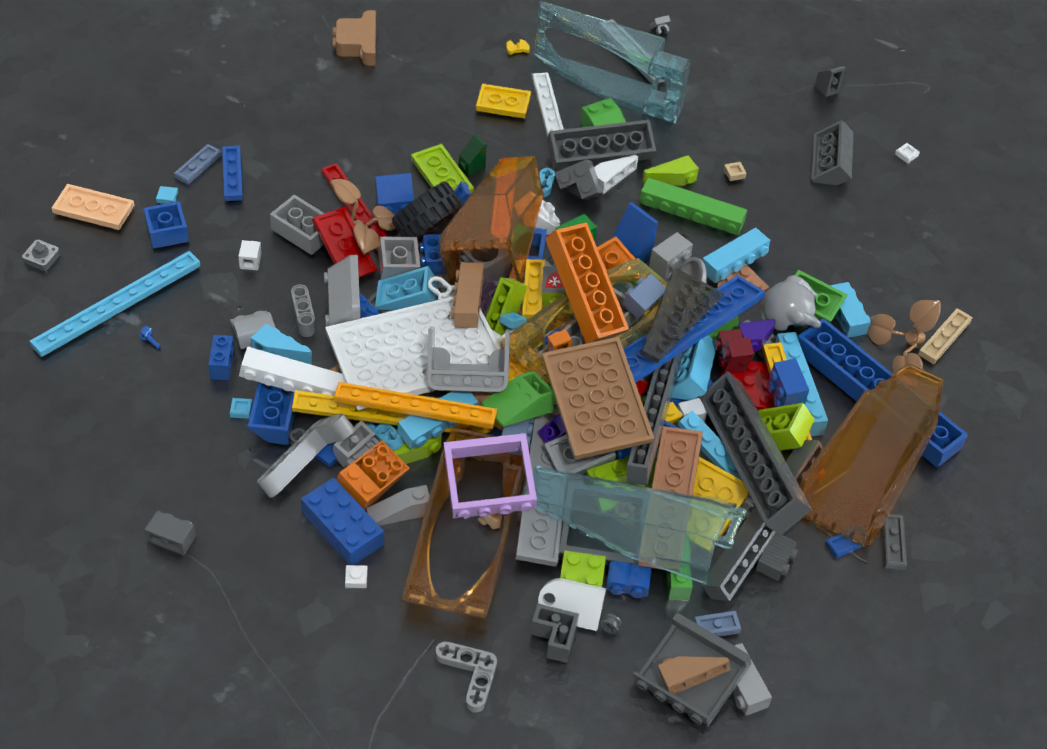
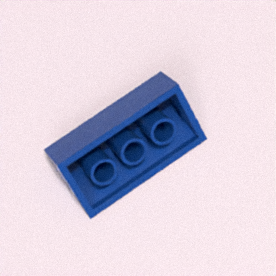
[248,382,296,445]

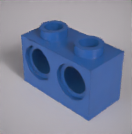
[419,234,448,274]
[208,335,235,380]

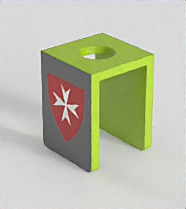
[542,266,568,308]

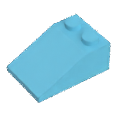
[375,266,438,311]

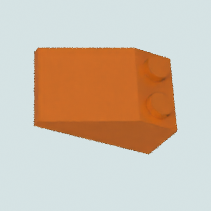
[597,237,638,286]

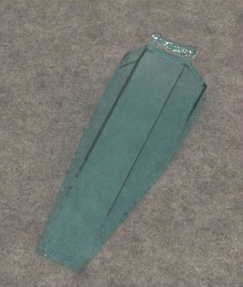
[521,466,747,584]

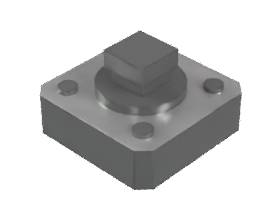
[22,240,60,271]

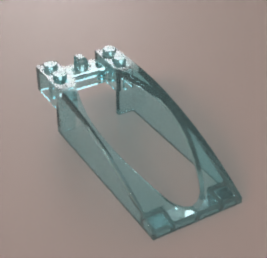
[535,1,691,123]

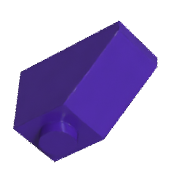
[737,319,776,352]

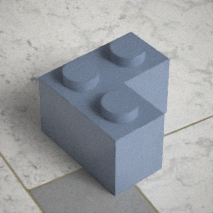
[621,274,667,319]

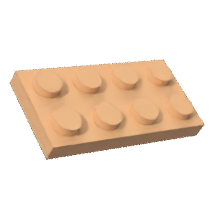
[52,184,135,230]

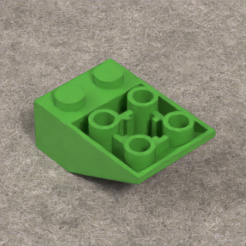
[481,371,555,427]

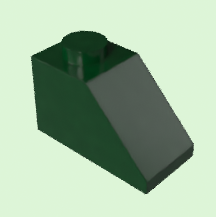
[458,134,487,177]

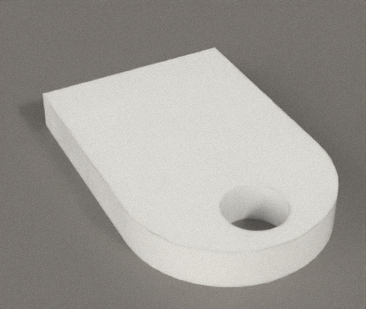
[538,578,606,631]

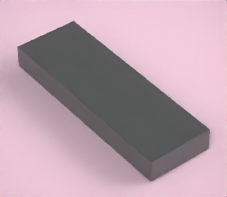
[882,513,907,570]

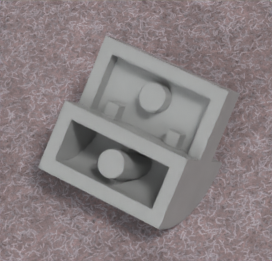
[230,311,275,349]
[333,421,379,468]

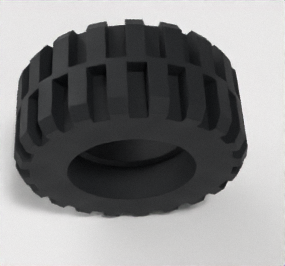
[392,181,462,240]

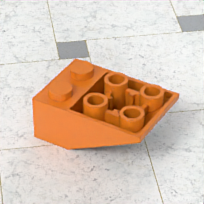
[336,440,410,510]

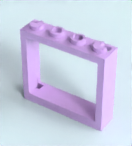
[444,433,537,519]

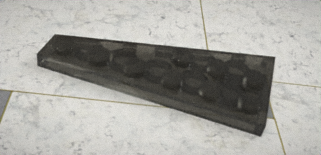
[640,267,724,363]

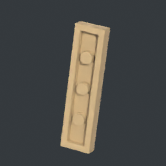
[918,308,973,364]

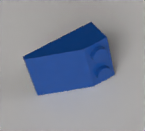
[613,202,658,268]

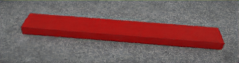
[321,163,388,256]

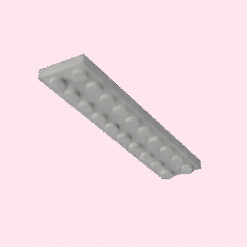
[515,400,567,567]

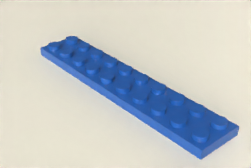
[623,275,765,383]

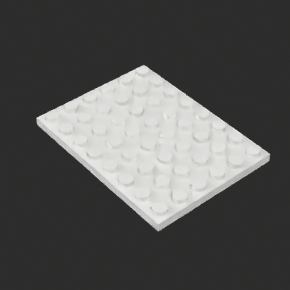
[325,297,510,410]

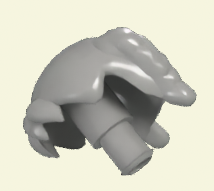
[759,275,821,331]

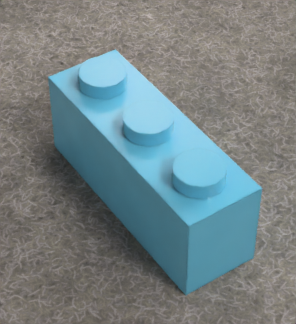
[830,282,871,338]

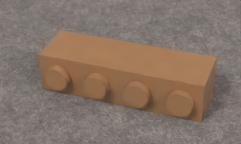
[451,262,484,328]

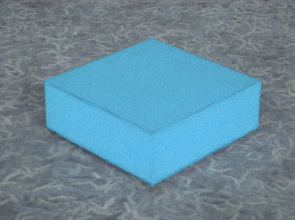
[156,186,178,204]
[230,398,253,419]

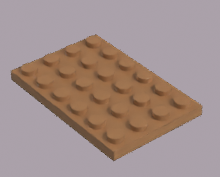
[542,337,655,460]

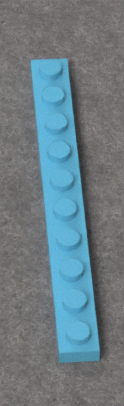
[30,251,201,357]

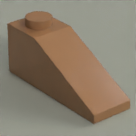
[658,656,731,695]

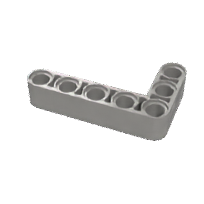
[257,413,355,498]

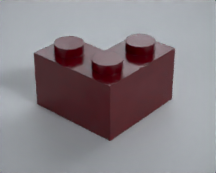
[714,329,754,374]

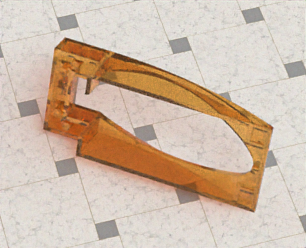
[401,427,531,619]

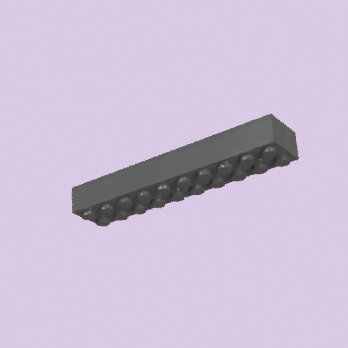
[700,371,812,536]

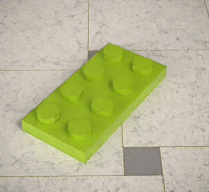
[411,144,474,194]

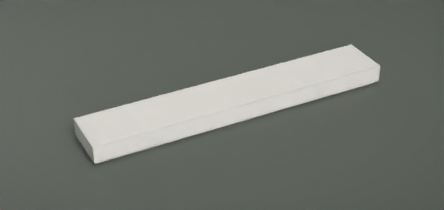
[532,73,563,138]

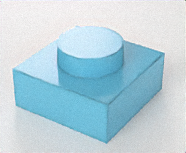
[500,312,527,330]

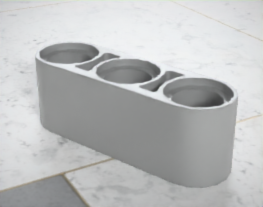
[291,284,315,337]

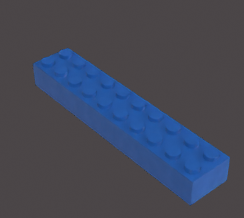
[798,318,968,468]

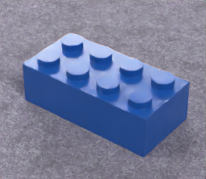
[301,478,384,565]

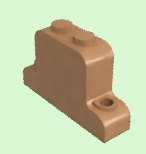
[333,10,376,66]

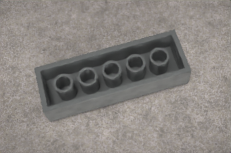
[547,120,656,171]

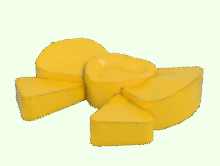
[506,39,530,55]

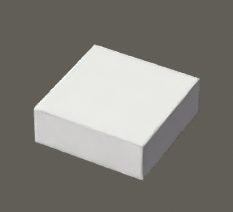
[895,143,920,163]

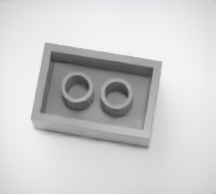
[270,195,324,255]

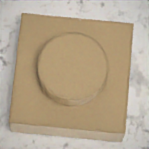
[724,162,747,181]

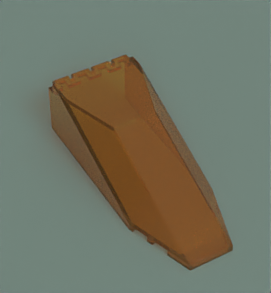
[439,156,544,285]
[800,363,944,547]

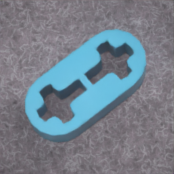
[535,168,555,197]

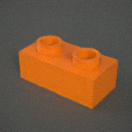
[548,329,572,352]

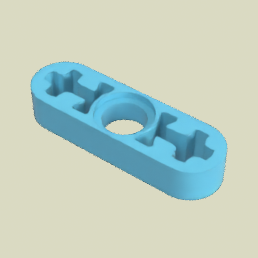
[364,421,404,450]

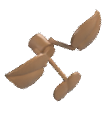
[330,179,396,254]
[868,300,941,387]

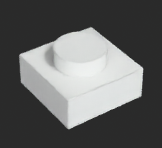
[345,565,367,588]

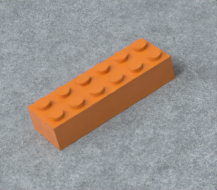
[545,222,629,344]

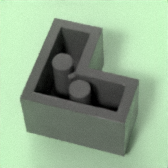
[555,160,604,200]
[531,603,579,663]

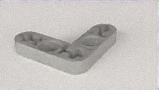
[436,642,497,713]

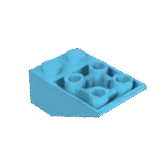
[251,324,312,365]

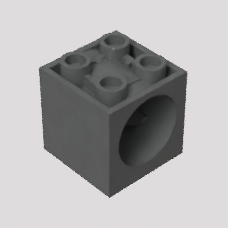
[458,232,512,294]

